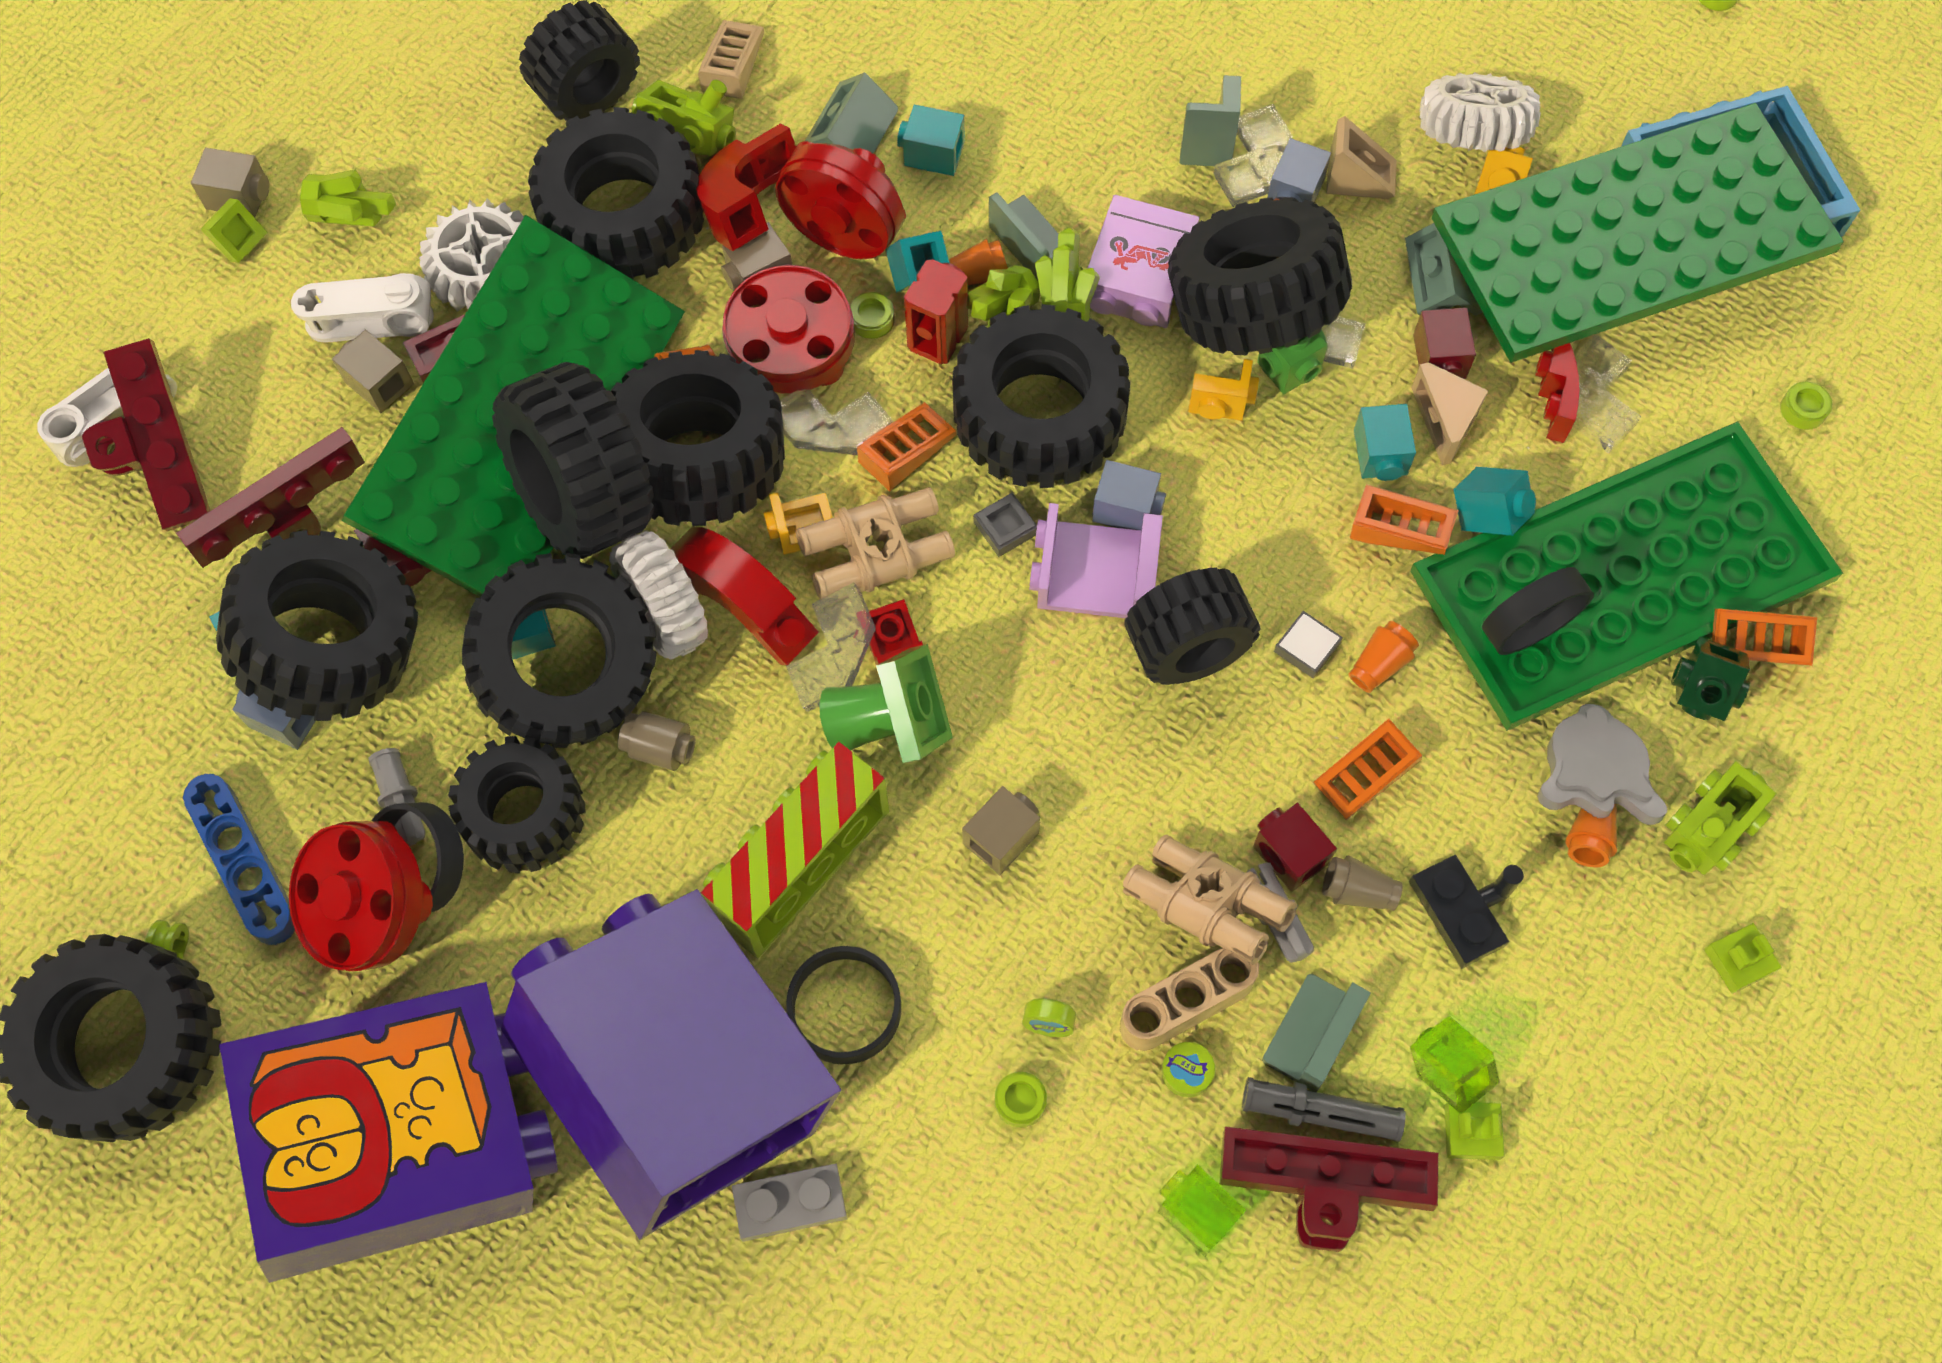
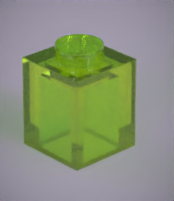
[1410,1016,1500,1114]
[1158,1164,1246,1257]

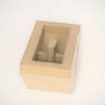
[1326,116,1397,199]
[1411,362,1488,465]

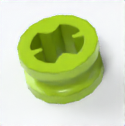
[145,920,189,959]

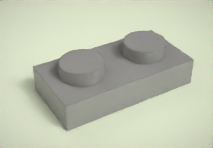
[732,1163,847,1242]

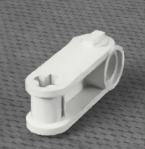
[291,273,434,343]
[37,368,177,467]

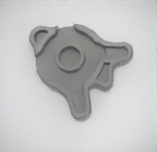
[1537,704,1667,825]

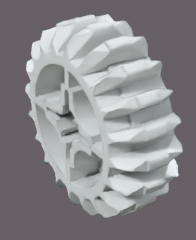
[1419,72,1541,152]
[419,198,524,312]
[609,531,708,660]

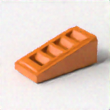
[857,402,956,492]
[1350,484,1459,555]
[1712,609,1817,666]
[1313,719,1422,820]

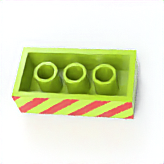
[700,742,890,959]

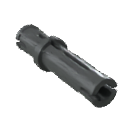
[1242,1077,1406,1142]

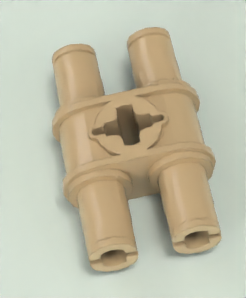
[796,487,955,601]
[1123,835,1297,965]

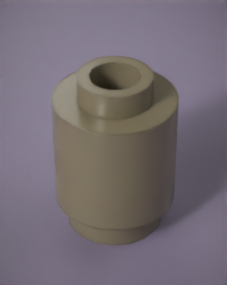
[618,711,696,771]

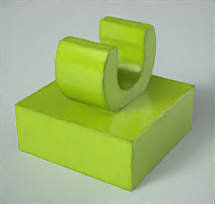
[201,198,268,263]
[1704,923,1782,994]
[1444,1101,1505,1160]

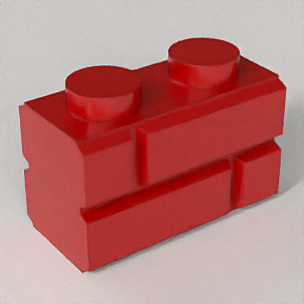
[904,259,968,365]

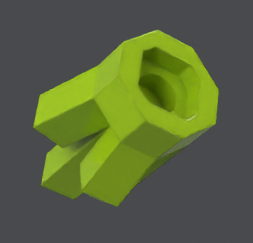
[300,169,396,227]
[1035,228,1100,322]
[967,265,1040,327]

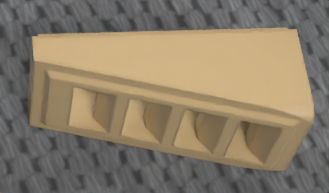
[698,20,764,99]

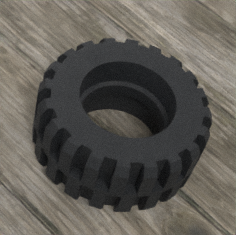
[528,107,704,280]
[1167,197,1352,355]
[952,304,1131,488]
[611,350,785,527]
[492,362,654,559]
[216,530,418,721]
[462,553,657,748]
[0,934,222,1142]

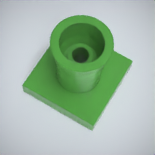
[819,644,953,763]

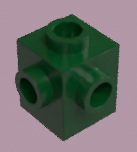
[1671,636,1750,721]

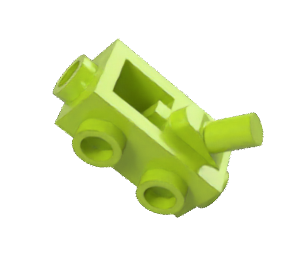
[632,80,736,157]
[1663,761,1777,875]

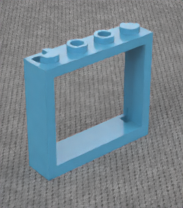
[1621,86,1860,237]

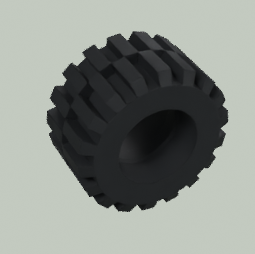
[519,0,640,122]
[1124,567,1261,685]
[448,736,586,873]

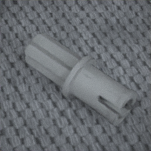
[368,748,426,846]
[1247,863,1314,963]

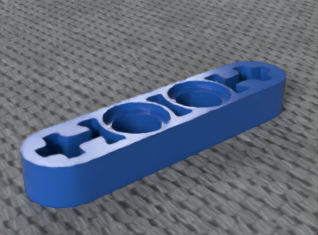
[183,774,295,945]

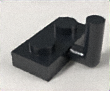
[1409,854,1524,969]

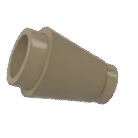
[1322,855,1403,911]

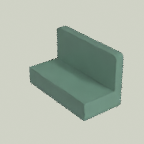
[805,72,898,153]
[1179,75,1241,167]
[989,192,1058,281]
[1405,223,1483,316]
[1262,974,1371,1092]

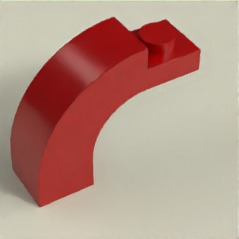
[696,123,796,251]
[670,527,819,666]

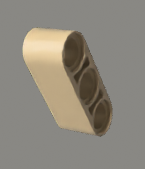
[1120,948,1259,1051]

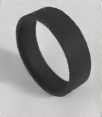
[1482,567,1594,655]
[371,802,464,912]
[786,946,901,1064]

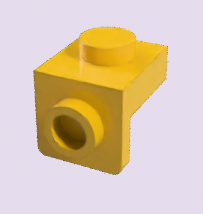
[1474,147,1533,195]
[1188,359,1259,421]
[763,492,833,555]

